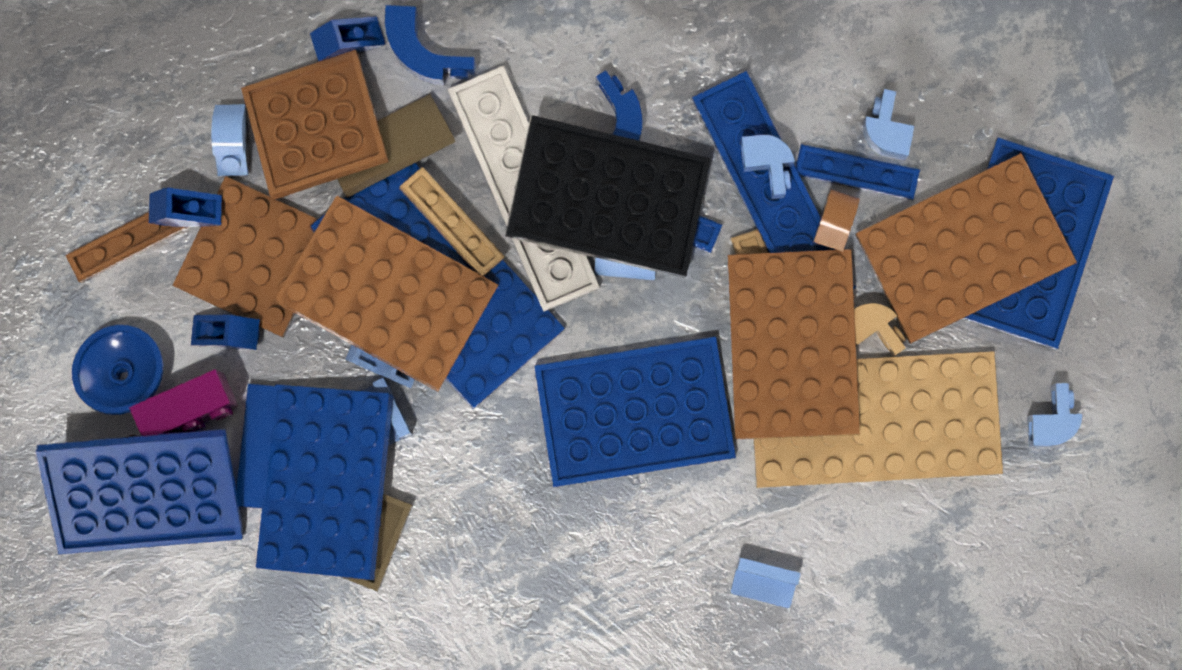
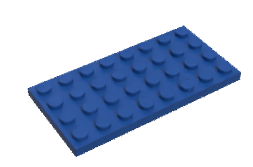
[310,163,565,410]

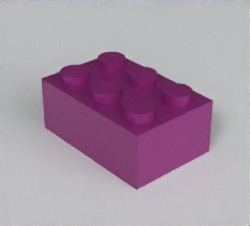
[129,369,239,436]

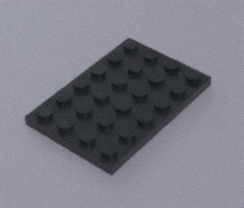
[505,115,710,278]

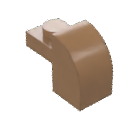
[814,189,860,252]

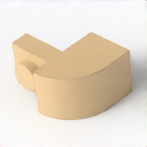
[854,303,906,357]

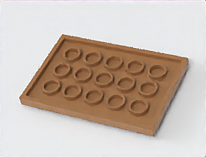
[855,153,1077,344]
[275,196,498,392]
[728,249,860,440]

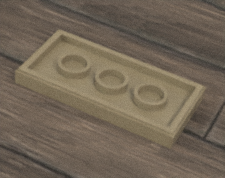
[337,94,456,198]

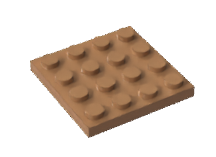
[241,50,389,200]
[172,176,318,338]

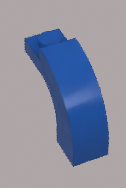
[385,5,476,86]
[596,70,642,141]

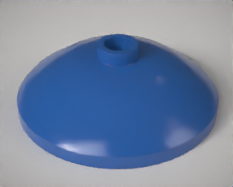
[72,325,164,415]

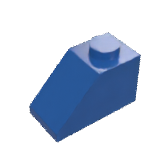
[310,16,386,62]
[149,187,222,227]
[191,315,260,350]

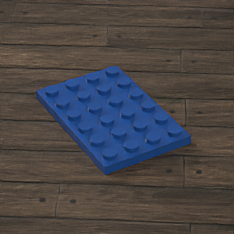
[963,138,1114,350]
[534,337,736,487]
[256,384,394,580]
[36,429,244,555]

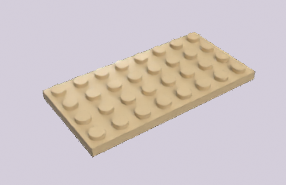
[753,351,1003,488]

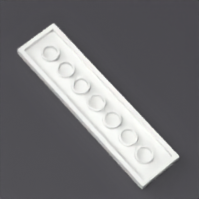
[448,66,600,312]

